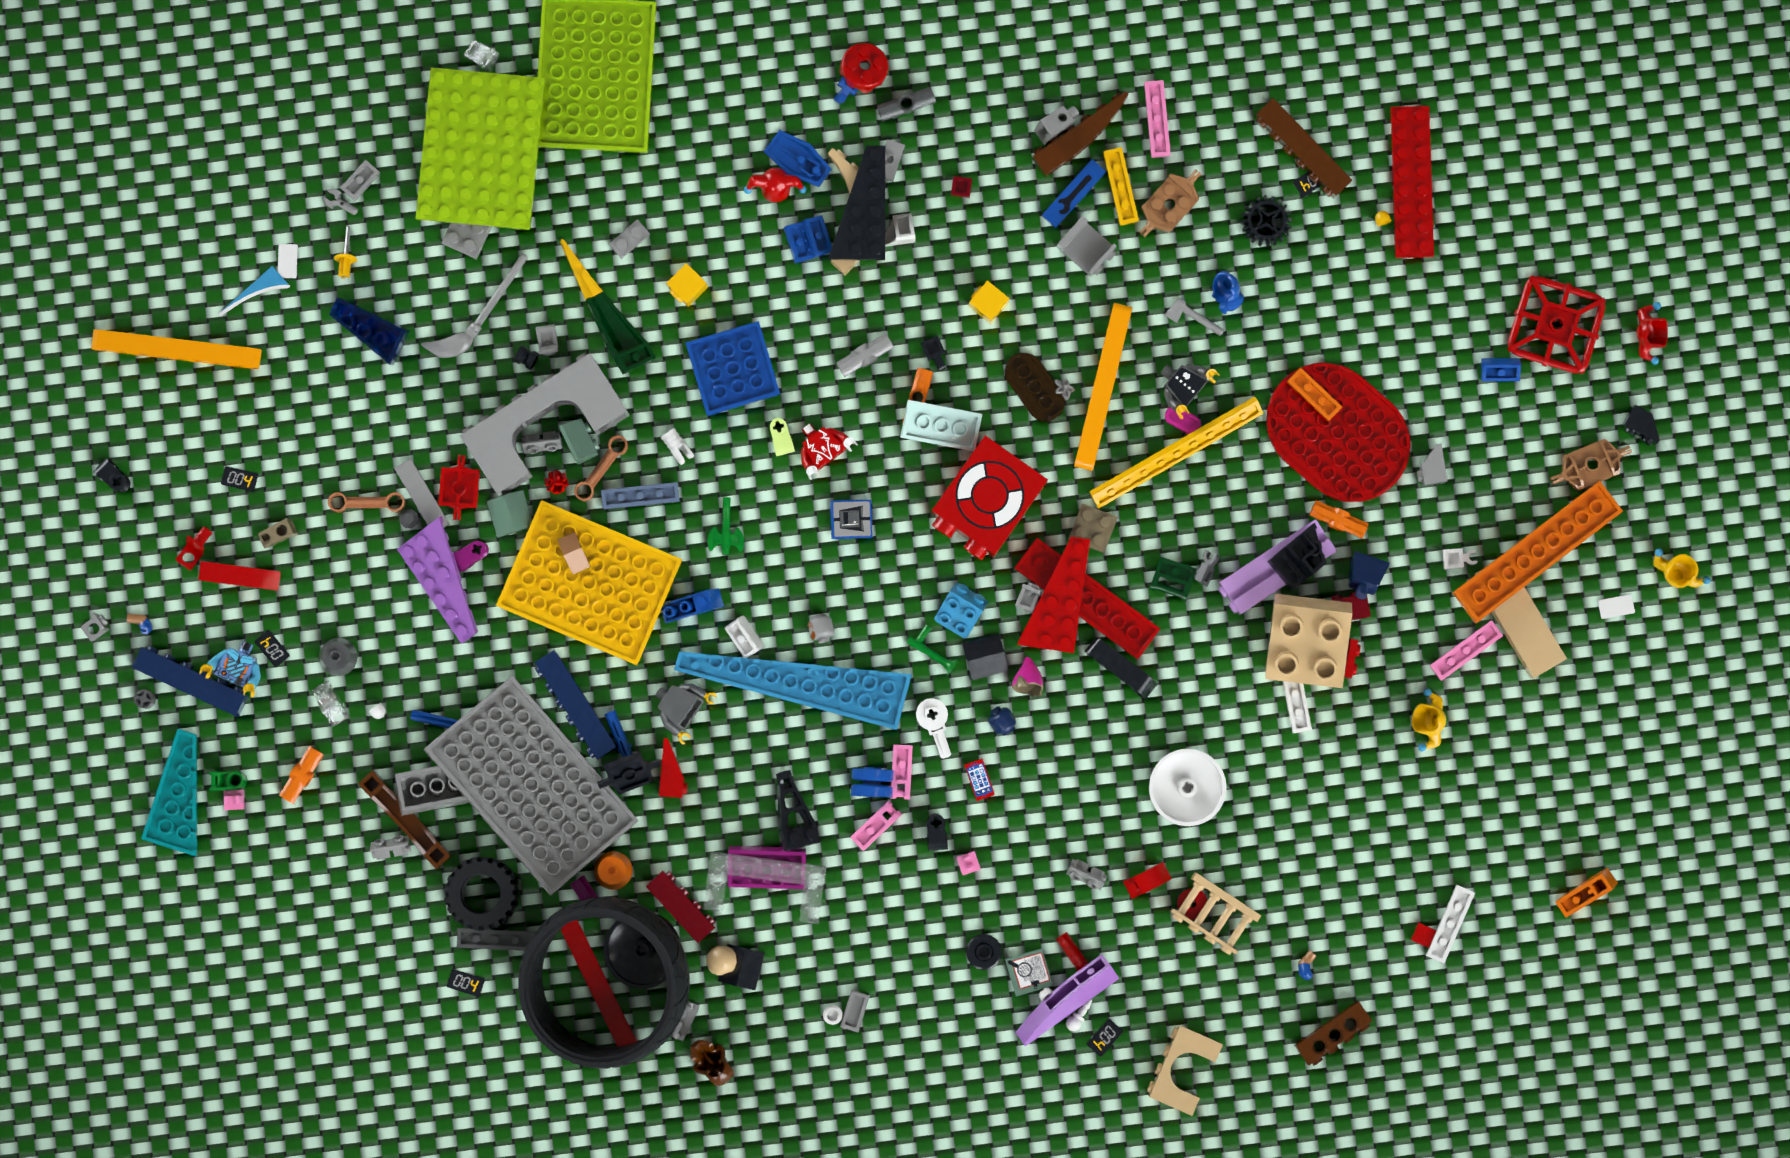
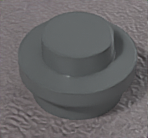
[399,509,419,528]

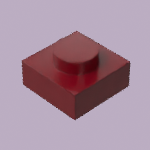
[951,176,972,199]

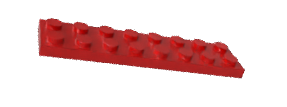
[1390,106,1434,258]
[1014,538,1160,660]

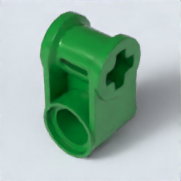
[209,771,248,791]

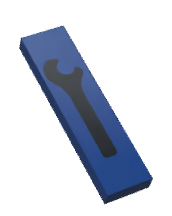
[1042,159,1106,229]

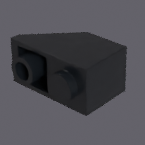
[1621,405,1660,446]

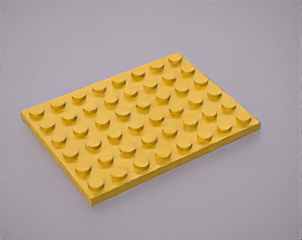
[496,500,682,666]

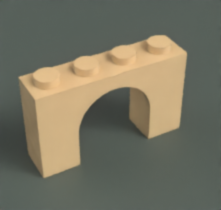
[1147,1025,1223,1116]

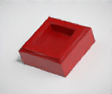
[1411,922,1437,948]

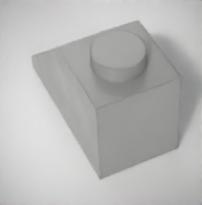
[1417,443,1447,486]

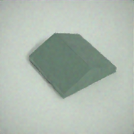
[487,490,532,538]

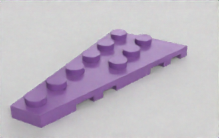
[397,516,478,644]

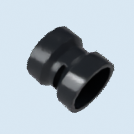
[514,345,539,370]

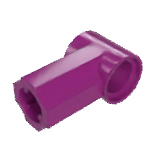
[570,875,599,900]

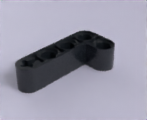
[1084,637,1157,700]

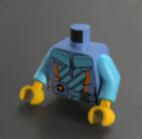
[199,641,261,697]

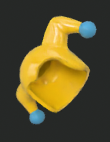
[1653,548,1711,588]
[1412,688,1446,752]

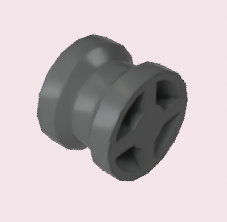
[134,689,156,709]

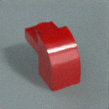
[1123,862,1172,899]

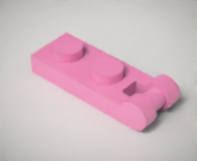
[891,745,913,800]
[850,800,902,851]

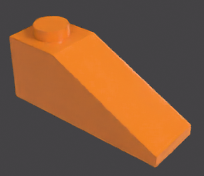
[1555,867,1618,917]

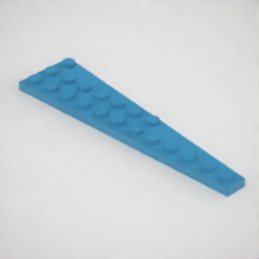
[674,652,912,730]

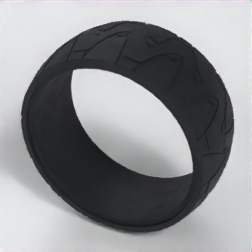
[518,897,690,1069]

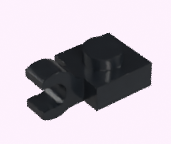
[920,335,946,372]

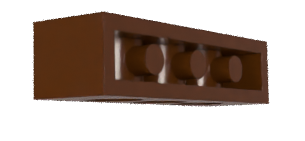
[1294,1001,1372,1066]

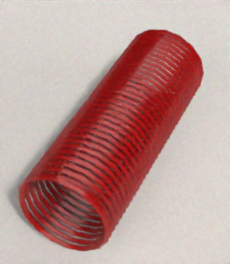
[1056,932,1089,971]

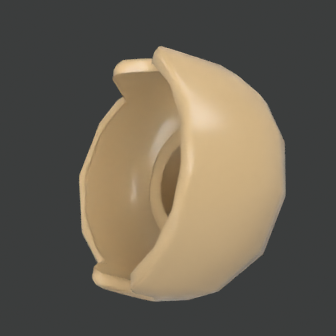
[706,946,737,975]

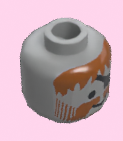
[808,614,835,643]

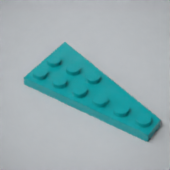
[141,729,197,857]

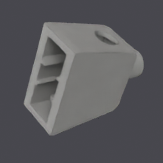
[1034,106,1079,146]

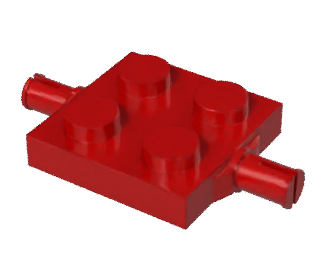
[438,455,480,521]

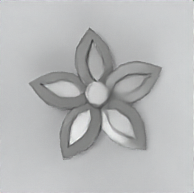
[1055,379,1075,400]

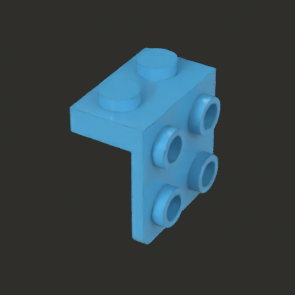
[934,582,989,638]

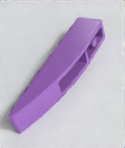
[1015,954,1119,1046]

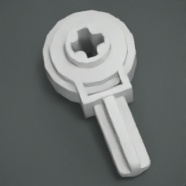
[916,698,951,758]

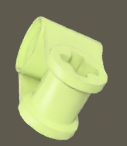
[770,418,795,456]

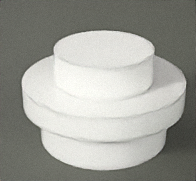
[823,1005,842,1025]

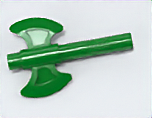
[707,497,744,555]

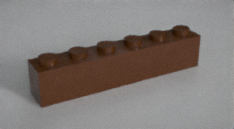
[1255,98,1352,199]

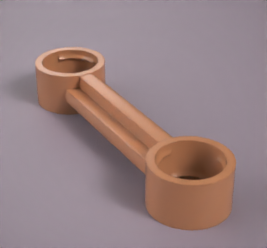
[574,435,628,502]
[328,492,406,513]

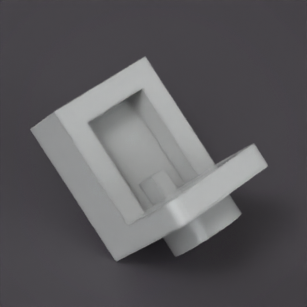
[536,324,558,356]
[1015,582,1042,613]

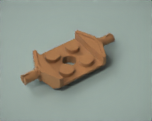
[1139,169,1201,237]
[1550,439,1632,491]

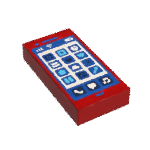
[964,759,995,801]

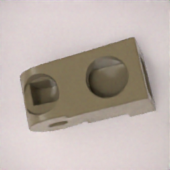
[258,518,299,549]

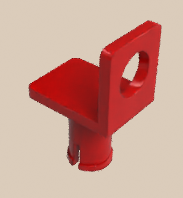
[176,526,212,570]

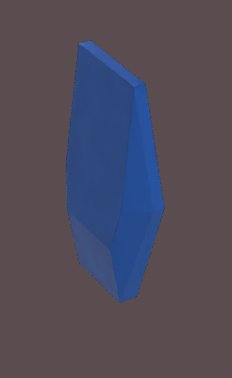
[764,130,832,187]

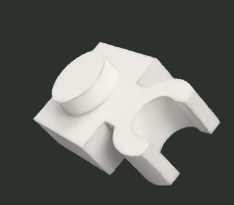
[1442,548,1477,569]

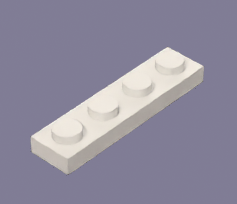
[1426,885,1475,964]

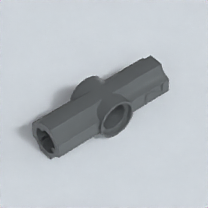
[877,87,936,122]

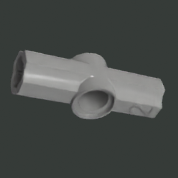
[836,334,894,377]

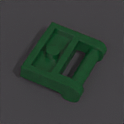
[1149,556,1197,602]

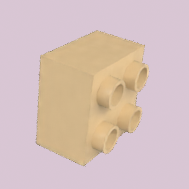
[1265,594,1352,688]

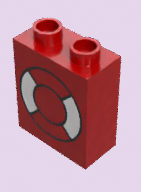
[931,435,1048,561]

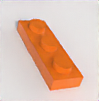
[1287,367,1342,421]

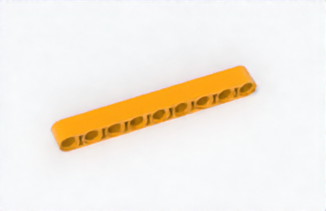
[1074,303,1132,471]
[91,329,262,369]

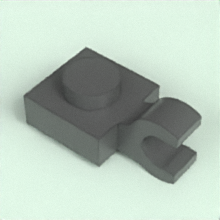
[1194,550,1219,587]

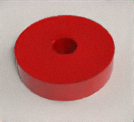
[1177,888,1208,919]

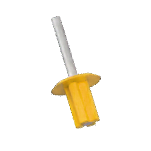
[334,227,357,279]

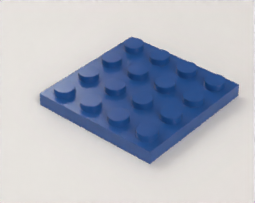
[686,321,780,416]

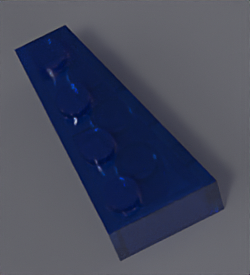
[329,297,410,365]

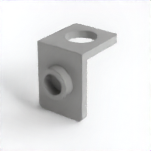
[81,612,109,642]

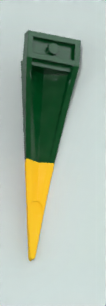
[560,239,656,375]

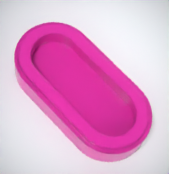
[1165,407,1201,434]

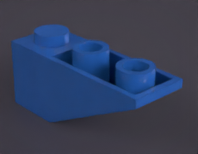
[662,588,724,623]

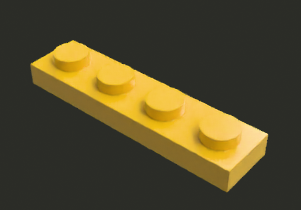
[1103,147,1139,226]

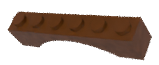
[358,771,453,869]

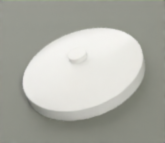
[1149,749,1227,826]

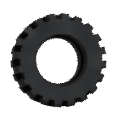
[444,857,520,931]

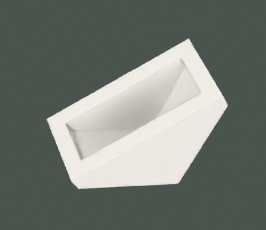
[885,213,915,247]

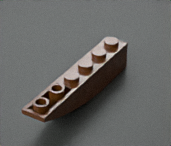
[1032,91,1129,178]

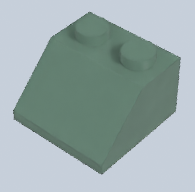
[559,419,600,465]

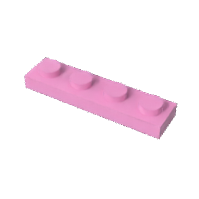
[1144,80,1171,158]
[1429,620,1503,681]

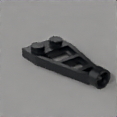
[776,770,821,851]

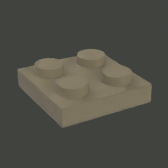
[1068,503,1118,553]

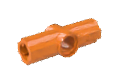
[902,368,933,423]
[1309,500,1369,539]
[279,746,324,804]

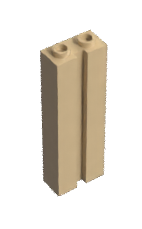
[1475,570,1567,679]

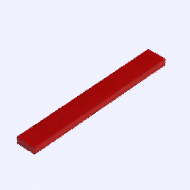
[561,920,637,1046]

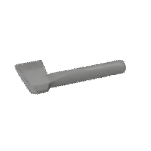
[1165,298,1224,336]

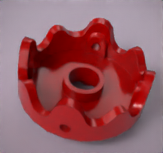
[840,43,888,93]

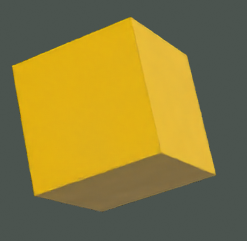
[666,263,708,307]
[969,280,1010,324]

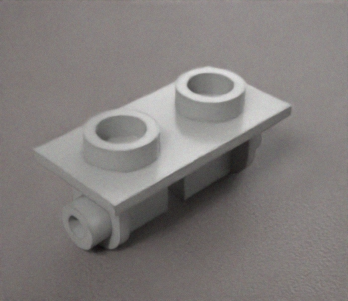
[522,431,562,454]
[370,835,411,860]
[1066,859,1108,890]
[671,1001,700,1041]

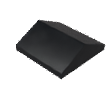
[962,634,1009,680]
[718,943,765,990]

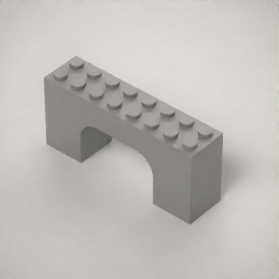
[460,353,630,496]

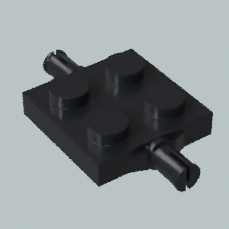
[597,751,661,795]

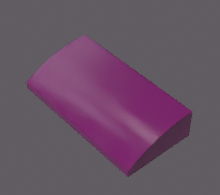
[728,846,806,889]

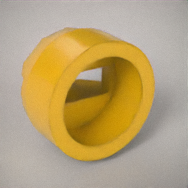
[1375,211,1391,227]

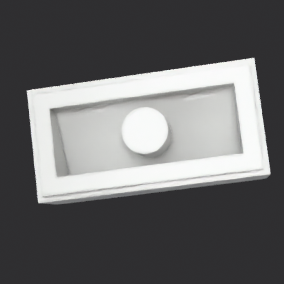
[724,615,764,658]

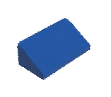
[1481,358,1521,381]

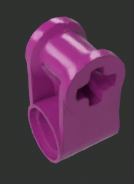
[454,541,489,573]

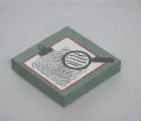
[1005,948,1053,996]

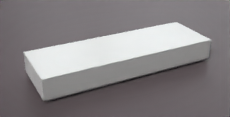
[1283,681,1312,734]

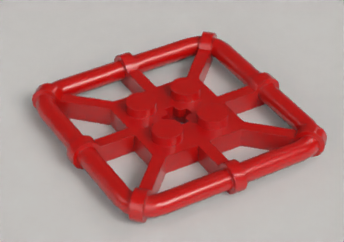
[1507,275,1606,374]

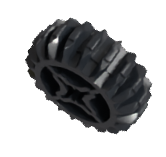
[1240,195,1292,247]

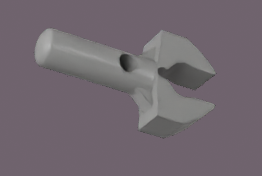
[323,189,358,215]

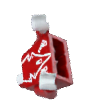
[800,423,858,480]

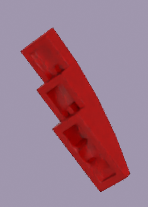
[198,561,281,591]

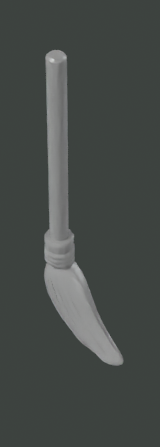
[421,254,528,358]

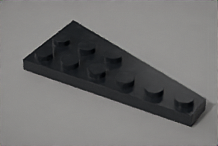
[828,146,885,260]

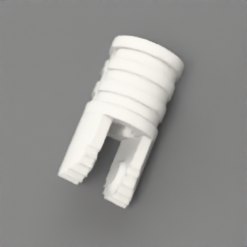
[661,428,694,465]

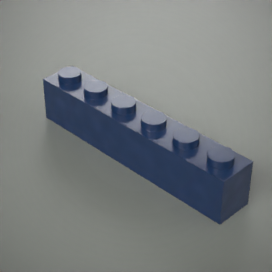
[132,645,249,717]
[535,650,618,760]

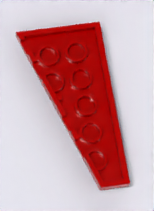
[1017,536,1091,653]

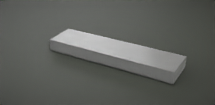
[394,459,450,528]

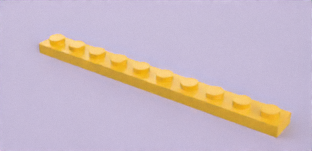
[1089,396,1263,509]

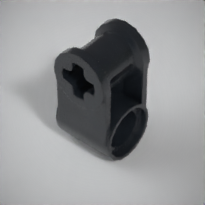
[93,458,131,492]
[927,813,948,851]

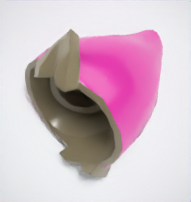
[1012,657,1043,697]

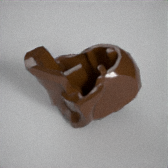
[691,1040,734,1086]

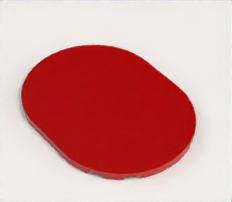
[1266,363,1410,502]

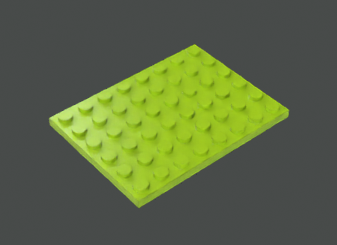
[538,0,657,153]
[416,68,545,230]

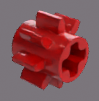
[544,470,569,494]

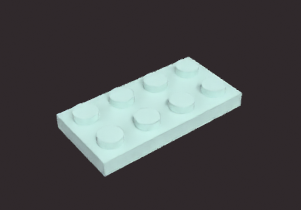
[900,400,982,451]

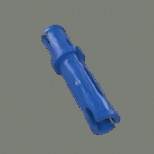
[604,710,633,758]

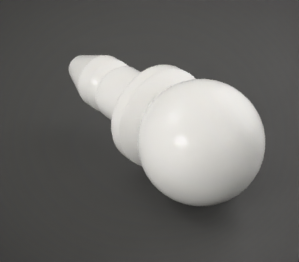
[1066,999,1092,1031]

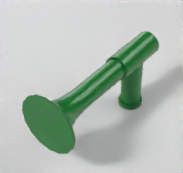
[906,625,958,676]

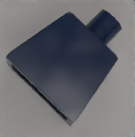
[1348,551,1390,599]

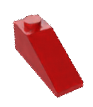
[659,738,688,798]

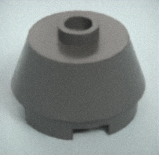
[319,638,358,676]

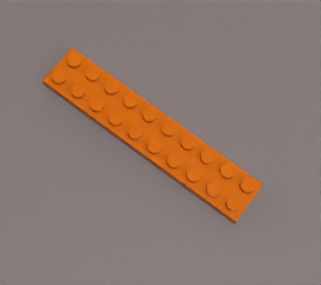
[1452,481,1623,624]

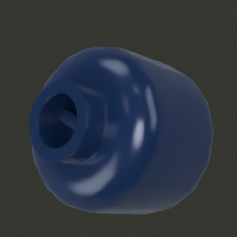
[988,706,1016,736]

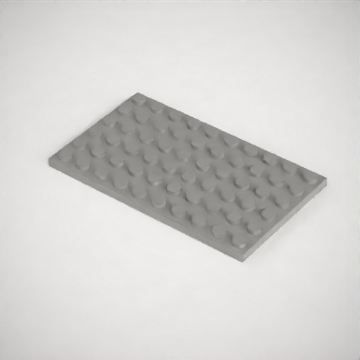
[424,676,639,896]

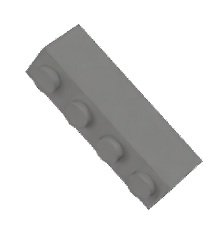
[395,766,470,816]

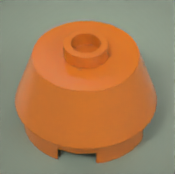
[594,851,633,890]

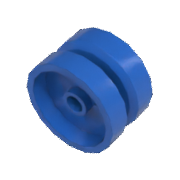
[851,767,894,798]

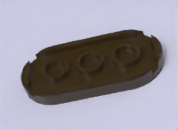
[1005,353,1065,422]

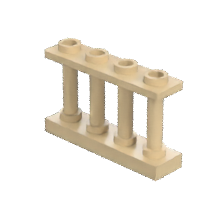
[1170,873,1261,955]

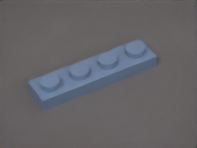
[601,482,680,510]

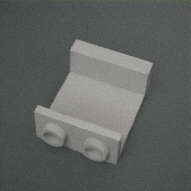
[1057,216,1117,277]

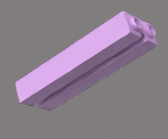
[1218,519,1337,615]

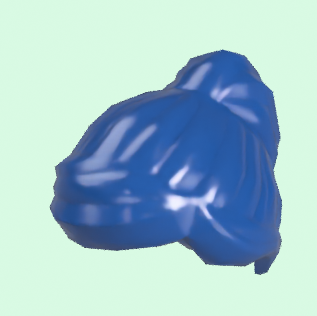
[1212,271,1244,314]

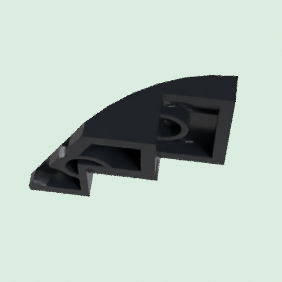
[1267,523,1326,591]

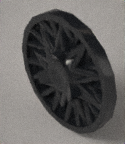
[966,934,1002,970]

